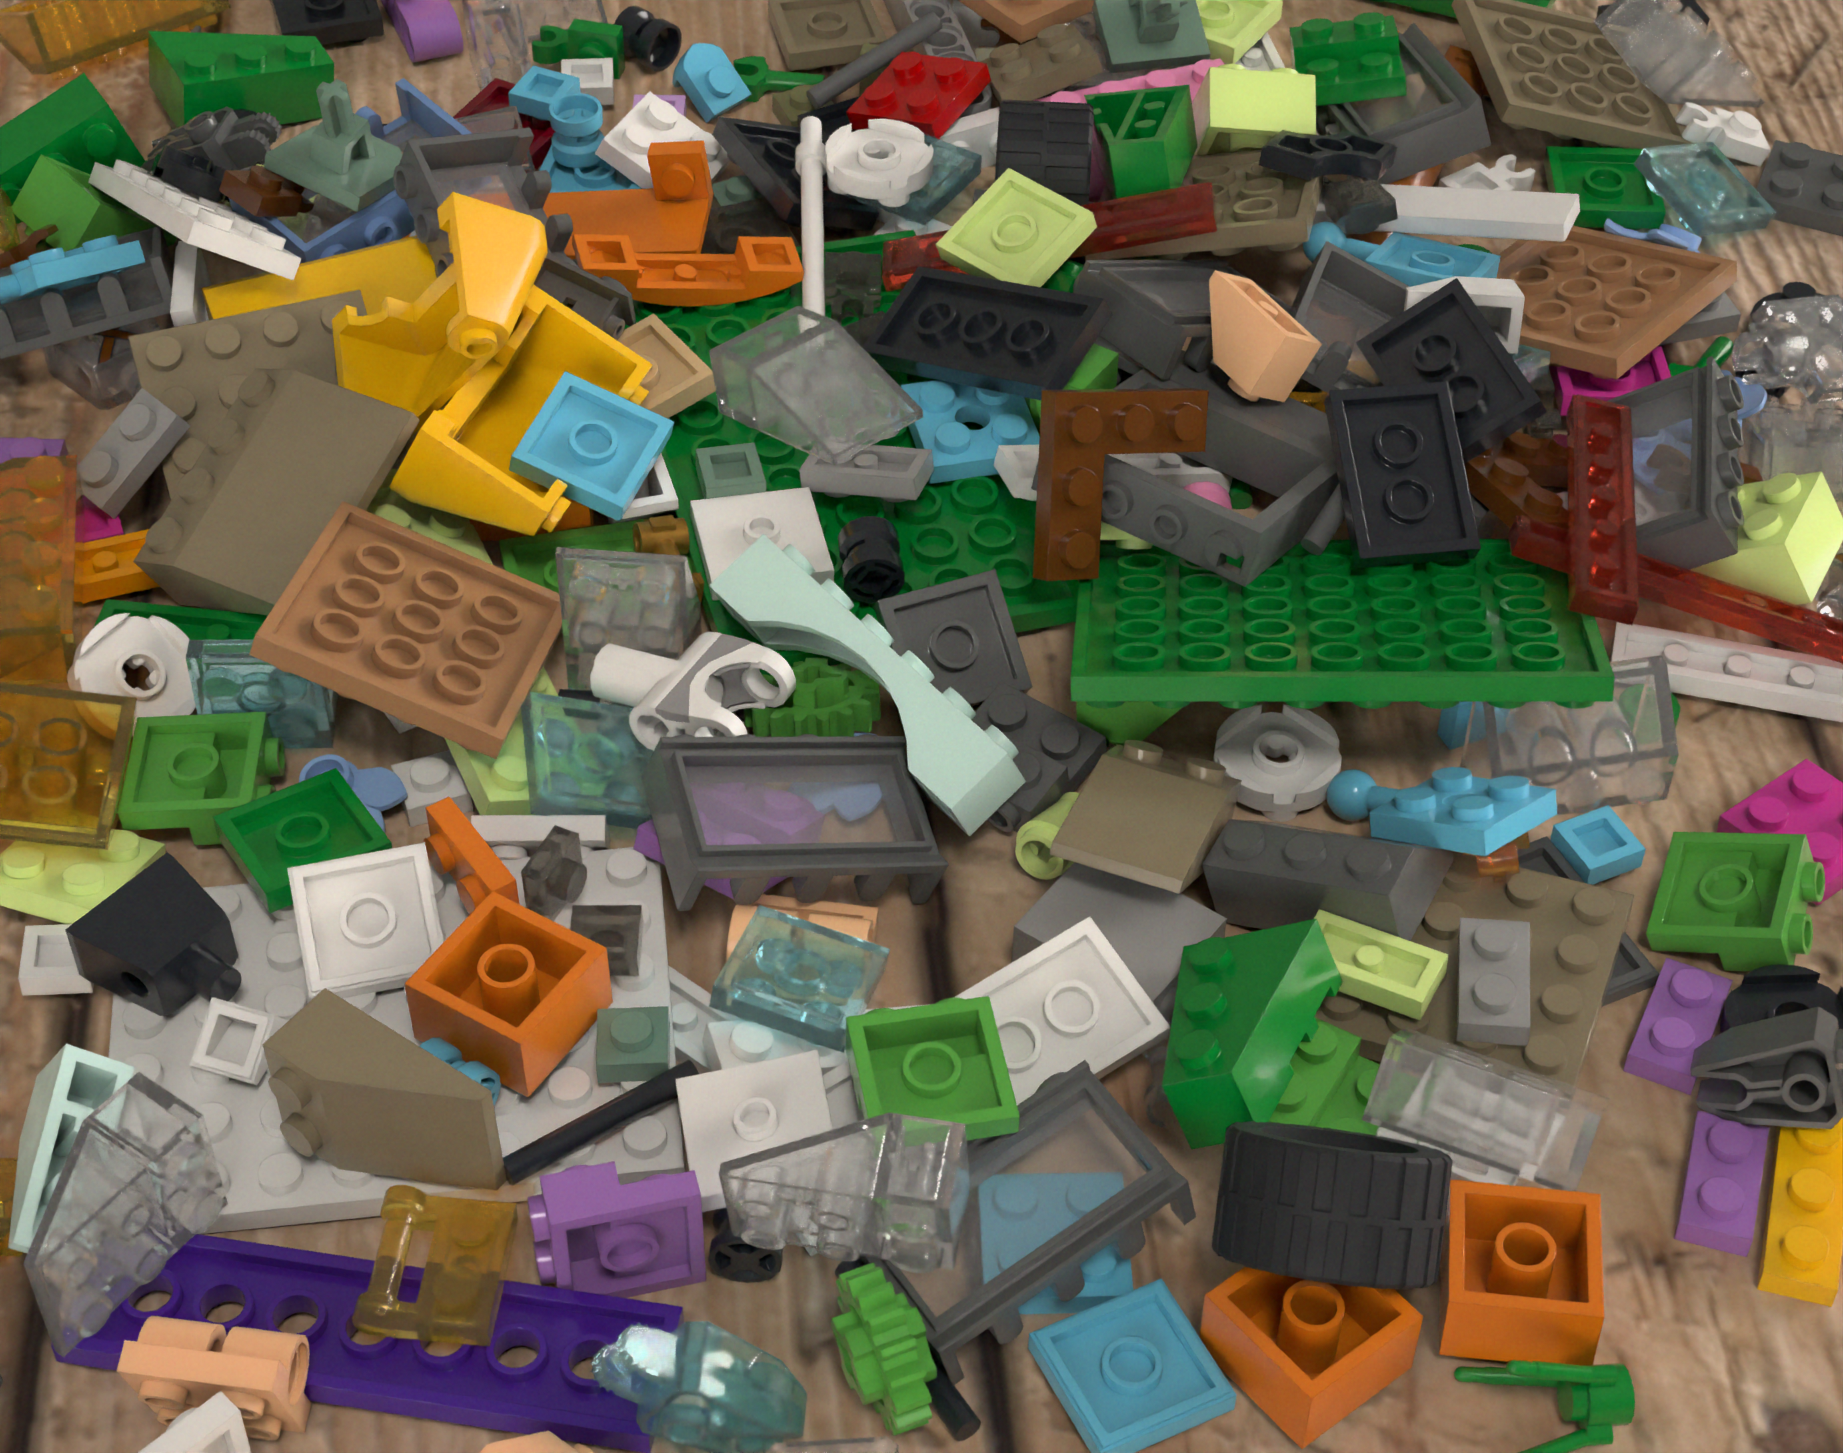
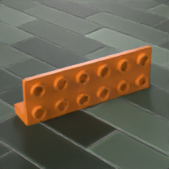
[402,140,714,260]

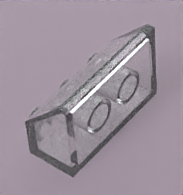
[1460,655,1679,816]
[1362,1027,1610,1191]

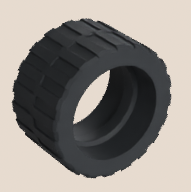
[995,100,1093,265]
[1211,1122,1453,1289]

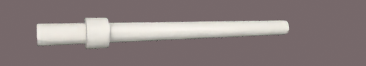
[795,116,826,353]

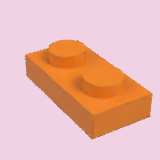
[424,797,520,914]

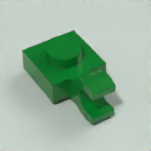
[531,19,625,80]

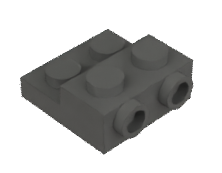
[972,681,1107,833]

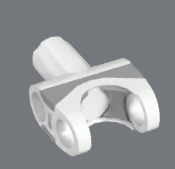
[590,632,796,751]

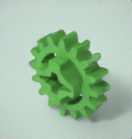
[744,657,881,737]
[831,1262,937,1436]

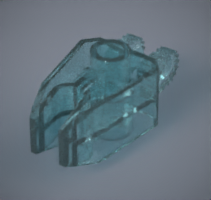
[590,1321,808,1453]

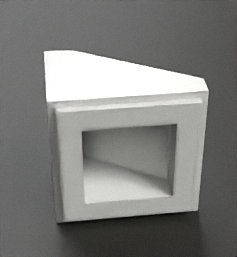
[189,997,289,1085]

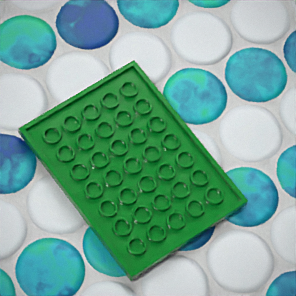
[1071,539,1614,709]

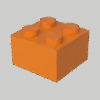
[404,891,613,1098]
[1439,1179,1605,1366]
[1199,1267,1423,1449]

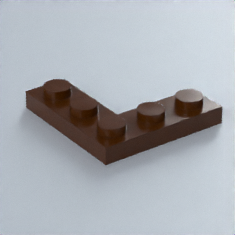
[1033,388,1209,581]
[1464,432,1582,544]

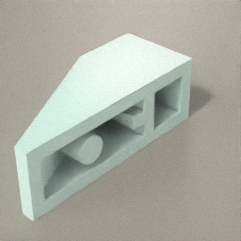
[8,1044,134,1270]

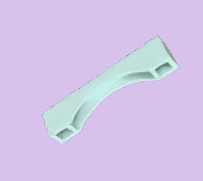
[709,534,1026,836]

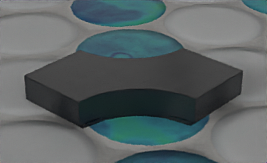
[1258,130,1397,181]

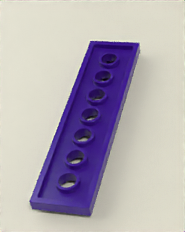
[51,1220,684,1453]

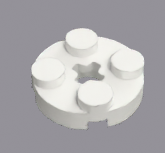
[825,119,934,207]
[67,613,202,744]
[1213,704,1342,822]

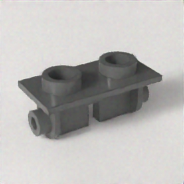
[534,253,636,340]

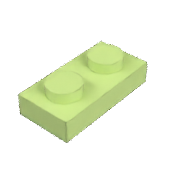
[1314,909,1448,1020]

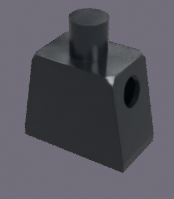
[65,852,241,1016]

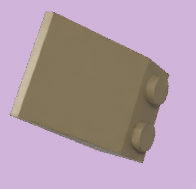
[1049,740,1242,894]
[262,988,507,1191]

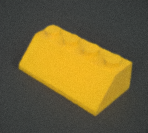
[201,235,437,320]

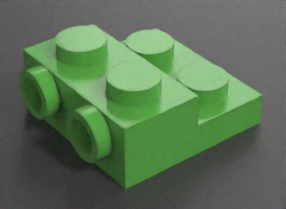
[117,712,286,845]
[1646,832,1825,971]
[846,996,1020,1155]
[1268,1017,1421,1138]

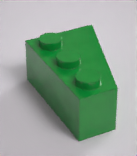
[148,31,335,128]
[0,73,145,229]
[1084,85,1198,213]
[1162,918,1343,1150]

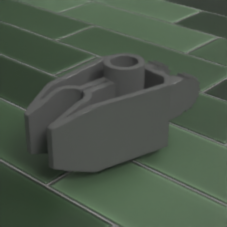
[140,107,282,183]
[1690,1007,1843,1129]

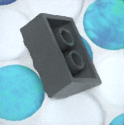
[1202,819,1454,941]

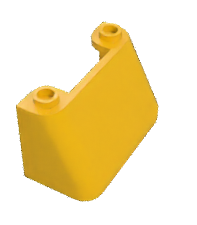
[332,192,548,437]
[389,284,653,537]

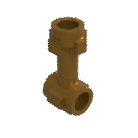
[633,515,704,613]

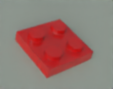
[846,52,991,142]

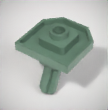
[1092,0,1211,73]
[264,79,402,212]

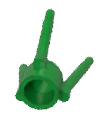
[1454,1360,1635,1453]

